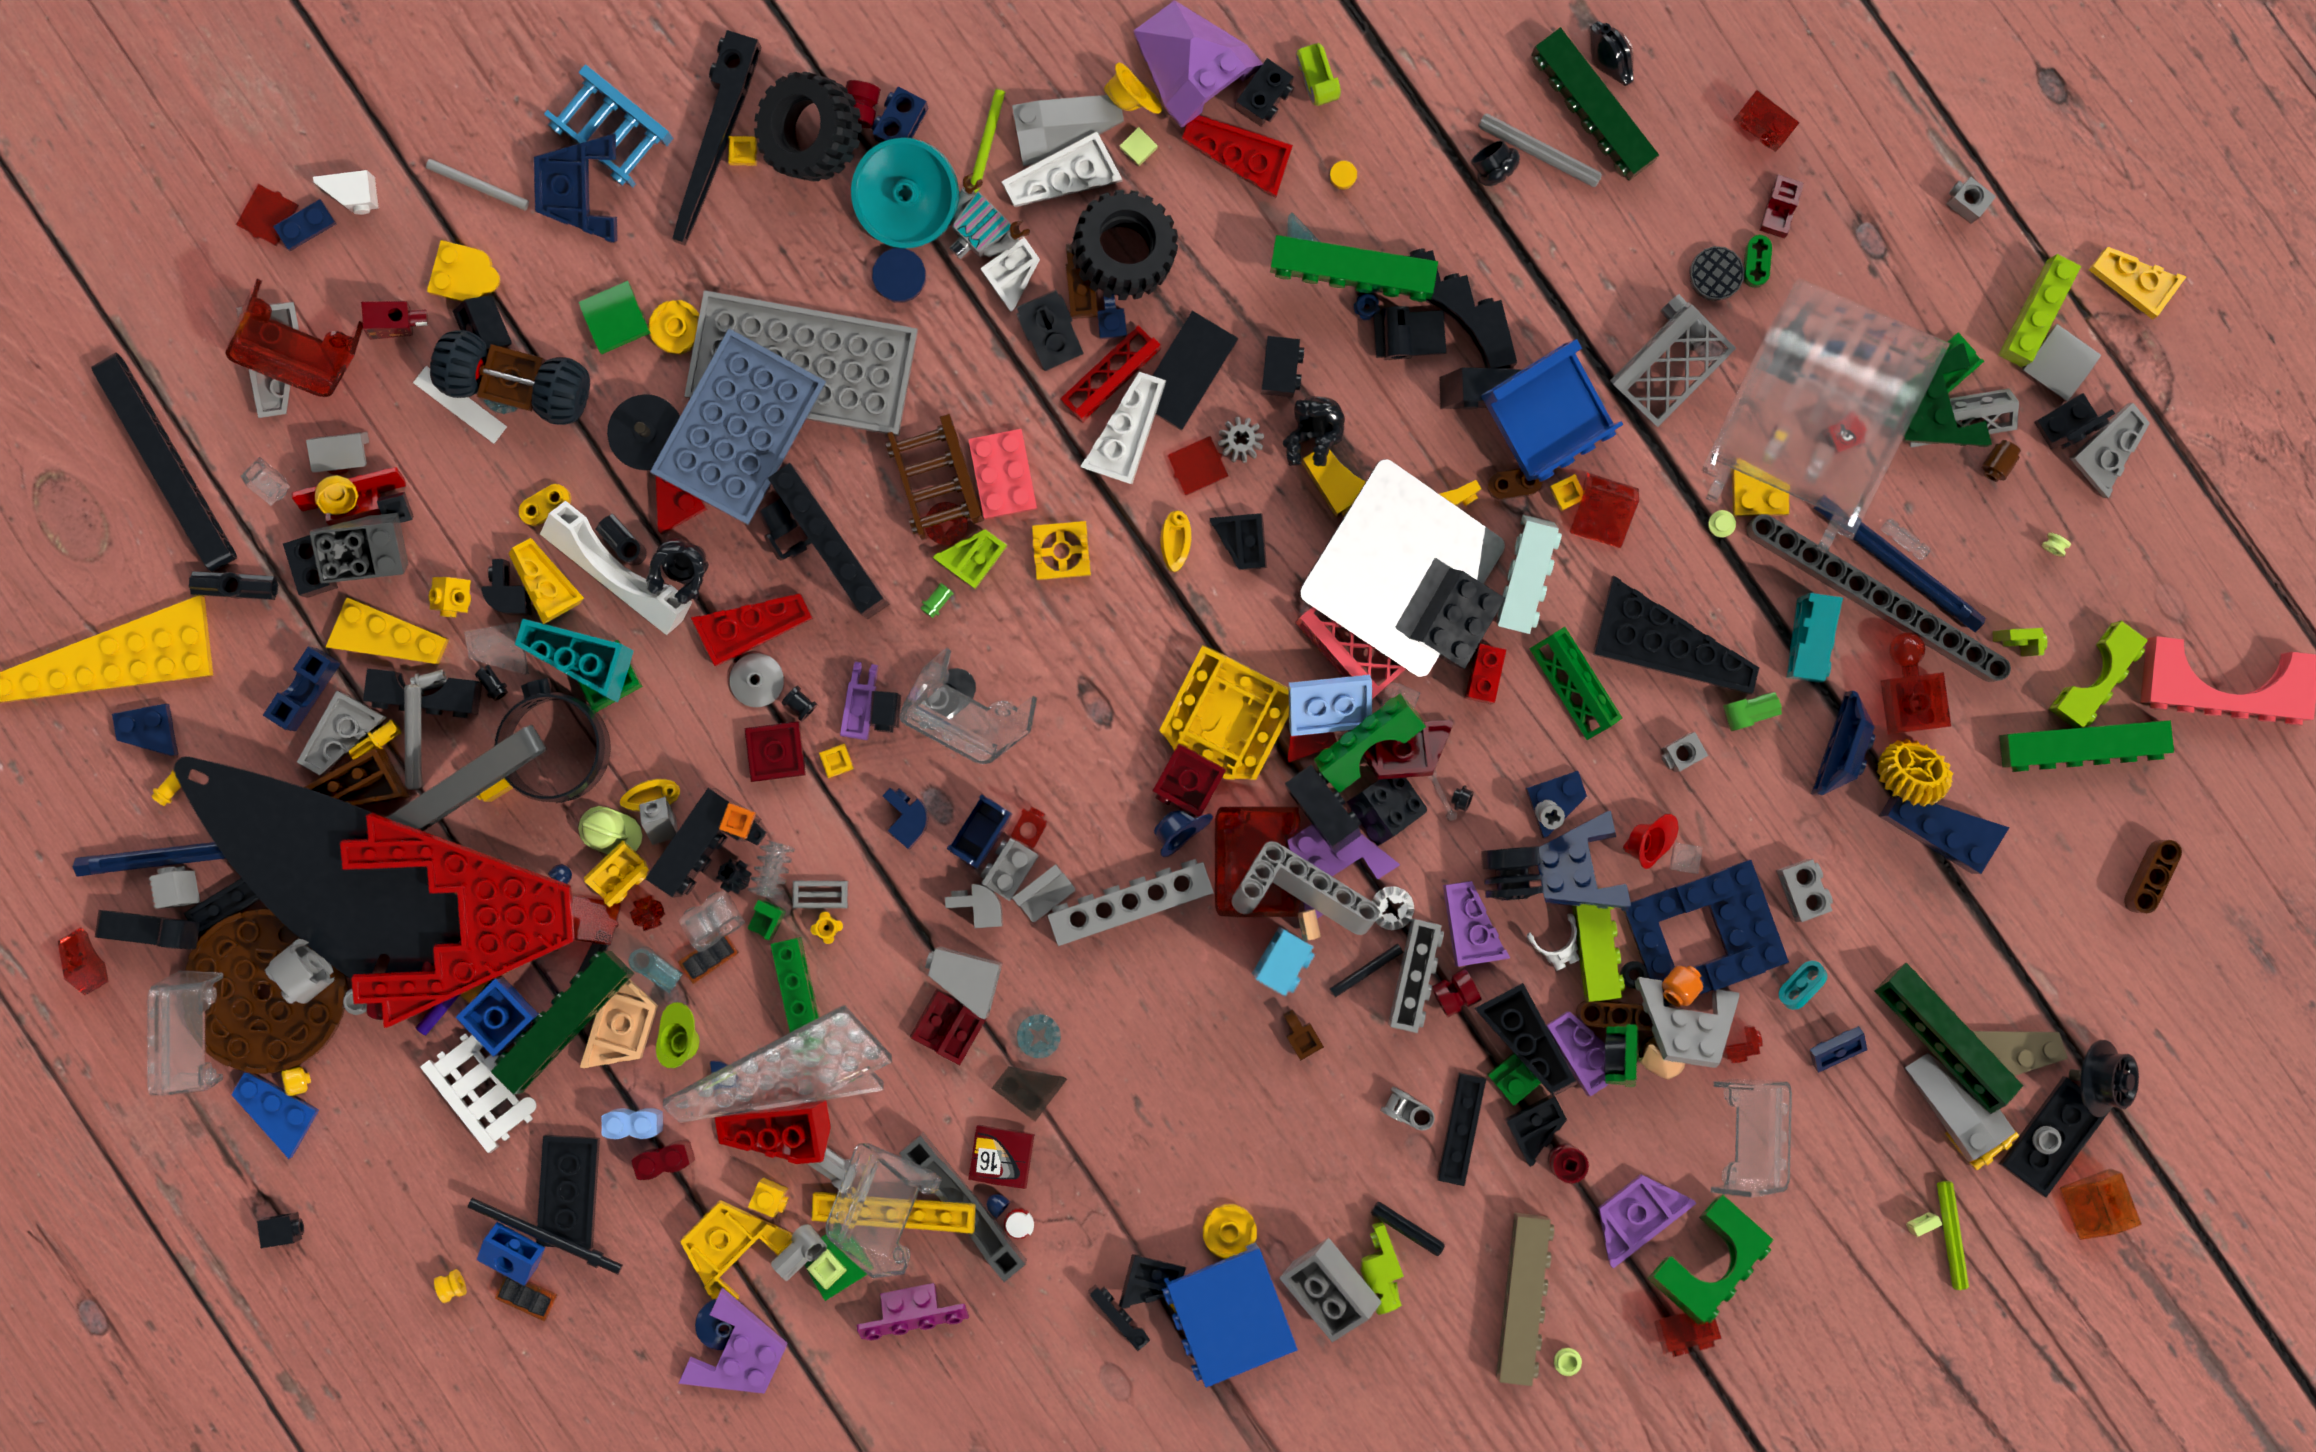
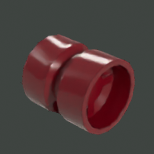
[846,80,881,128]
[1432,969,1482,1018]
[1548,1143,1589,1184]

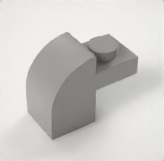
[945,884,1003,928]

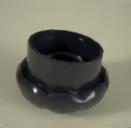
[1471,140,1520,186]

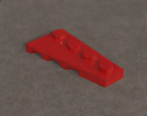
[1182,115,1293,198]
[691,593,813,667]

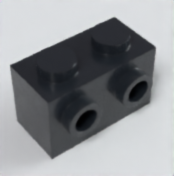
[1235,58,1294,127]
[1261,336,1304,398]

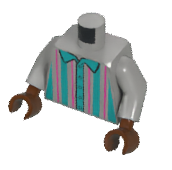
[949,173,1030,259]

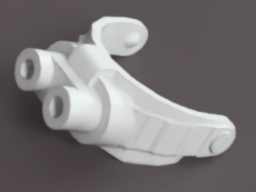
[1527,913,1580,971]

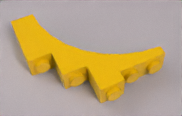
[1301,449,1482,517]

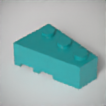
[1786,593,1843,683]

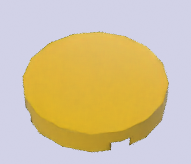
[649,300,699,355]
[1203,1204,1257,1259]

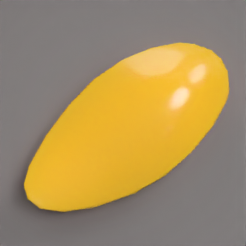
[1160,510,1192,573]
[620,779,680,812]

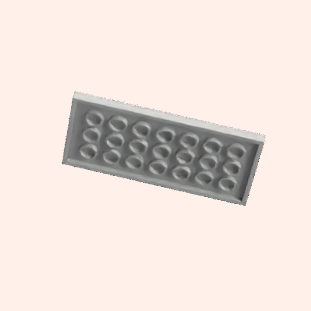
[684,290,918,436]

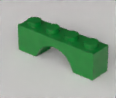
[1314,693,1426,793]

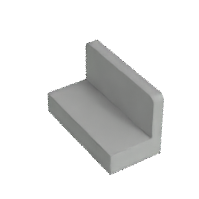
[306,432,369,472]
[1013,864,1075,922]

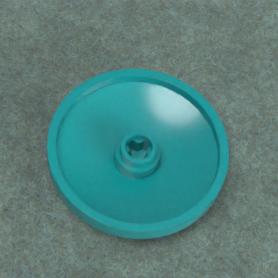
[851,138,959,248]

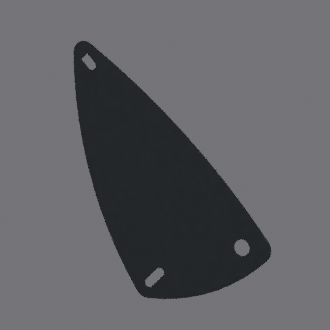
[174,757,461,979]

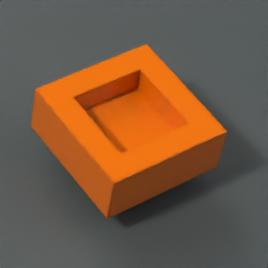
[719,803,756,839]

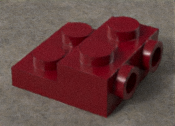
[1152,743,1227,818]

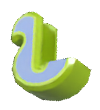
[1296,43,1341,106]

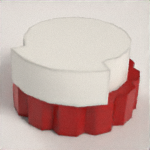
[1004,1208,1034,1239]

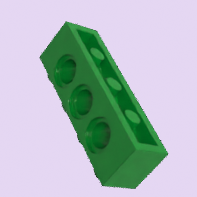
[770,937,825,1052]

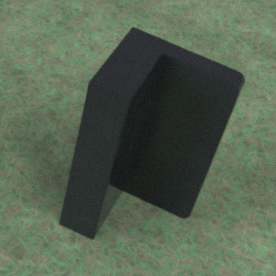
[452,295,512,350]

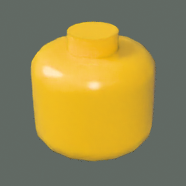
[281,1066,311,1096]

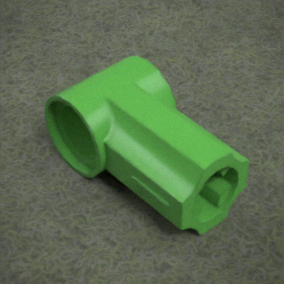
[1723,692,1782,731]

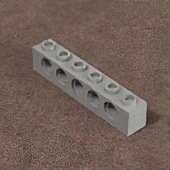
[1048,859,1214,946]

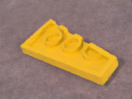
[326,598,449,664]

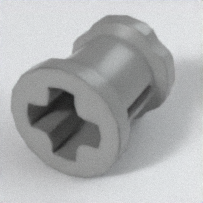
[1535,800,1565,829]

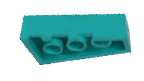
[515,619,634,703]

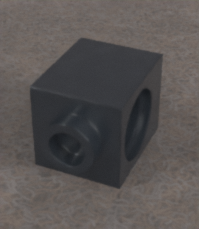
[257,1212,304,1248]

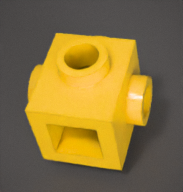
[428,577,471,618]

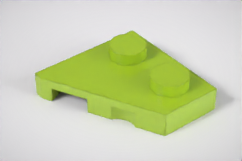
[933,529,1007,589]

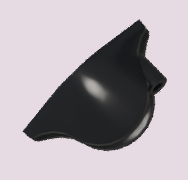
[1590,21,1633,86]

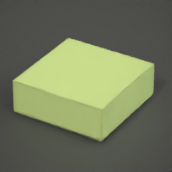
[1120,127,1158,167]
[1906,1212,1942,1237]
[807,1249,847,1289]

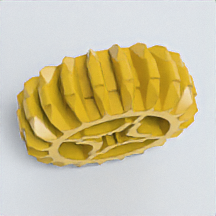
[1877,738,1953,807]

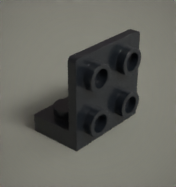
[2034,393,2115,449]

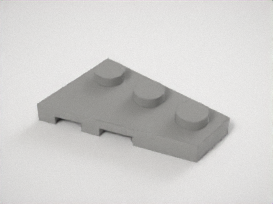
[297,691,387,776]

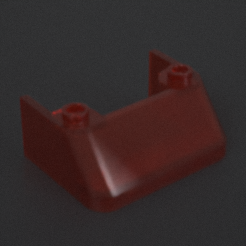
[225,279,363,397]

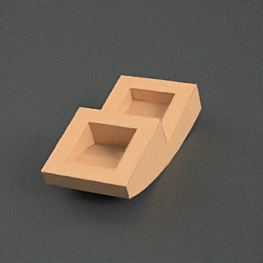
[1297,909,1321,940]

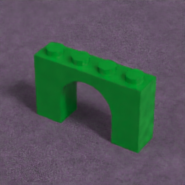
[1647,1194,1774,1324]

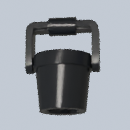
[758,498,812,561]

